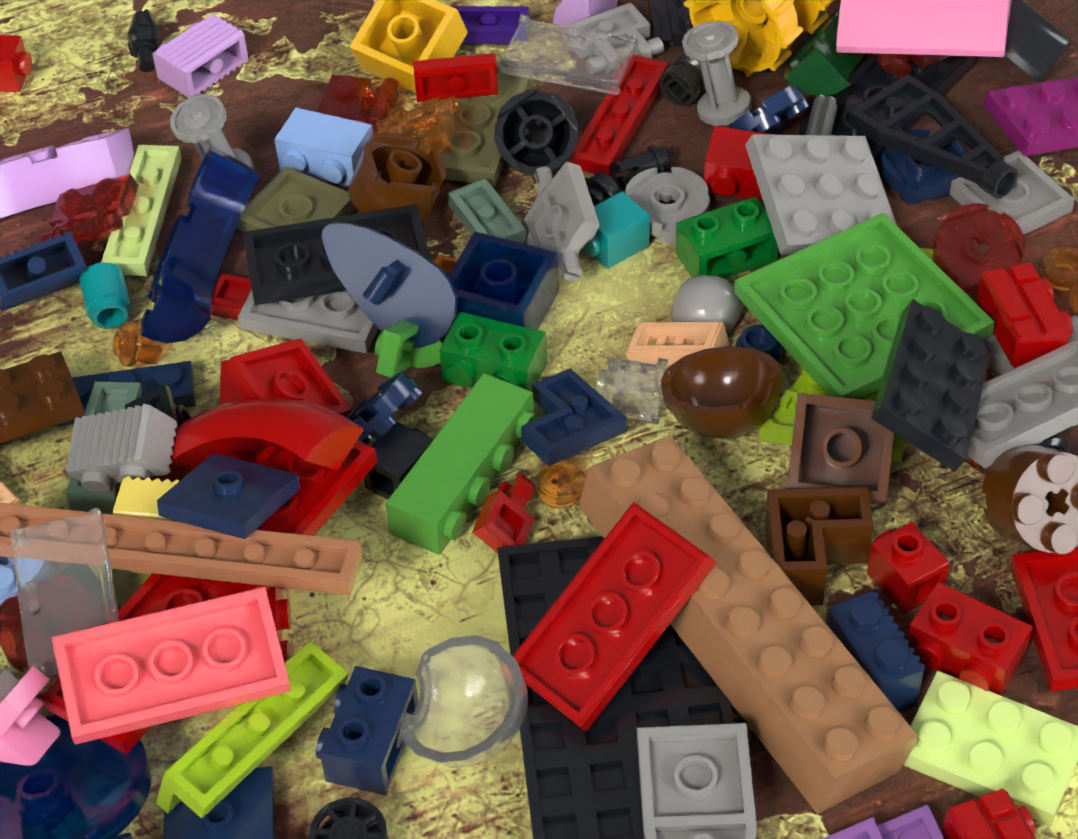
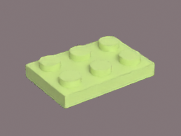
[904,671,1078,826]

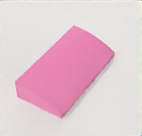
[836,0,1011,57]

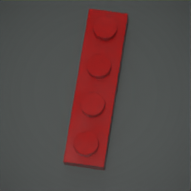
[570,54,669,176]

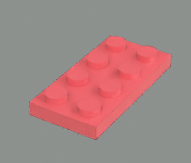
[52,587,290,745]

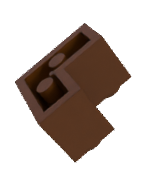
[764,487,873,606]

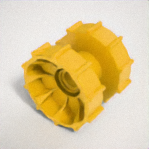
[684,0,834,77]

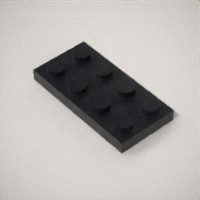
[243,204,430,305]
[871,299,992,472]

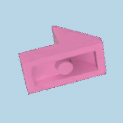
[0,666,61,766]

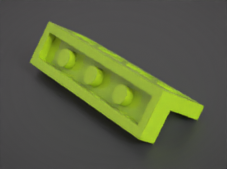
[156,641,349,818]

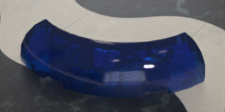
[141,145,260,343]

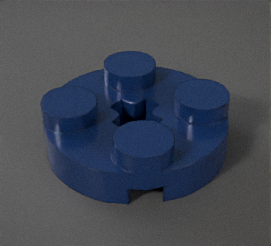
[728,85,810,135]
[880,129,966,204]
[347,370,423,444]

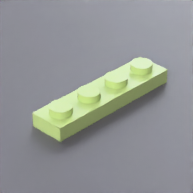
[101,145,182,276]

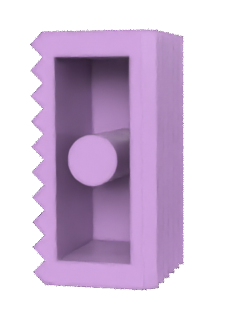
[152,13,249,98]

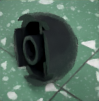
[494,90,578,176]

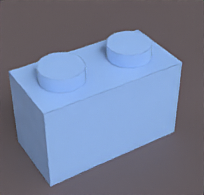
[274,108,373,187]

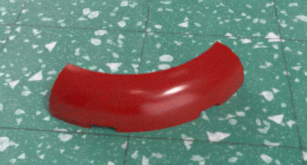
[118,398,364,490]

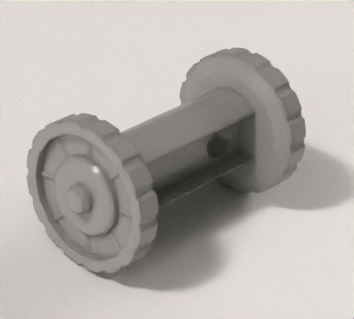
[682,21,752,126]
[170,94,254,196]

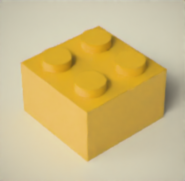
[349,0,468,93]

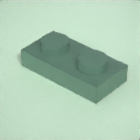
[448,178,526,257]

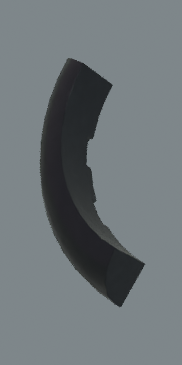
[1005,0,1069,83]

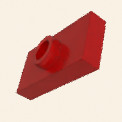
[413,53,499,102]

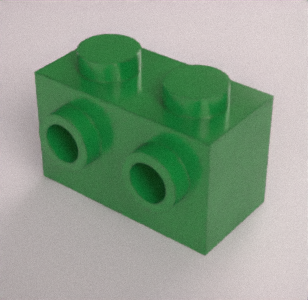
[676,196,778,279]
[439,312,547,392]

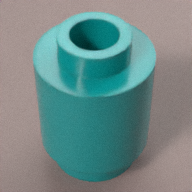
[79,262,131,329]

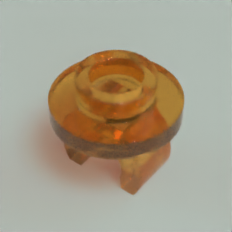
[113,321,162,367]

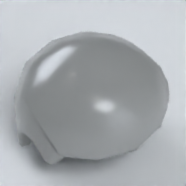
[670,275,744,334]

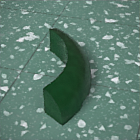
[783,9,866,96]

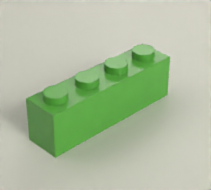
[385,373,537,555]

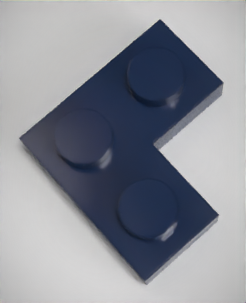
[521,368,626,466]

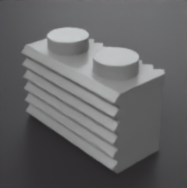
[65,404,178,492]

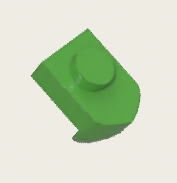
[375,320,443,377]

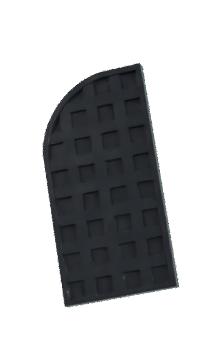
[497,536,735,839]

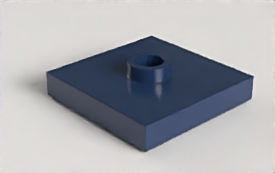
[157,453,300,539]
[163,766,275,839]

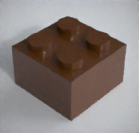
[787,393,894,503]

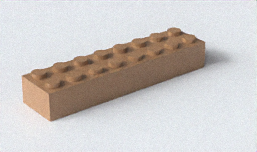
[579,435,919,814]

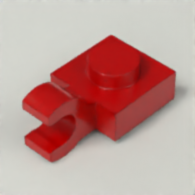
[472,473,535,553]

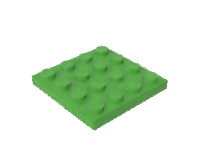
[734,213,995,399]

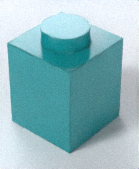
[583,191,650,269]

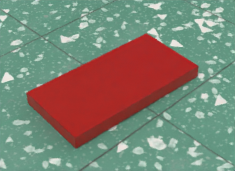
[505,502,717,732]

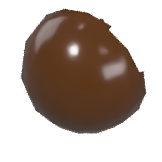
[661,346,782,439]

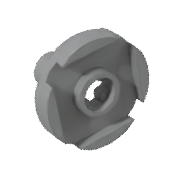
[625,167,710,244]

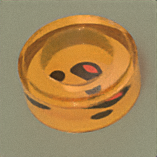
[537,461,585,509]

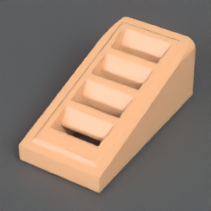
[626,322,730,368]

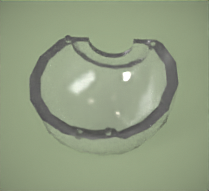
[399,635,528,768]

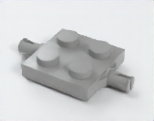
[521,161,600,286]

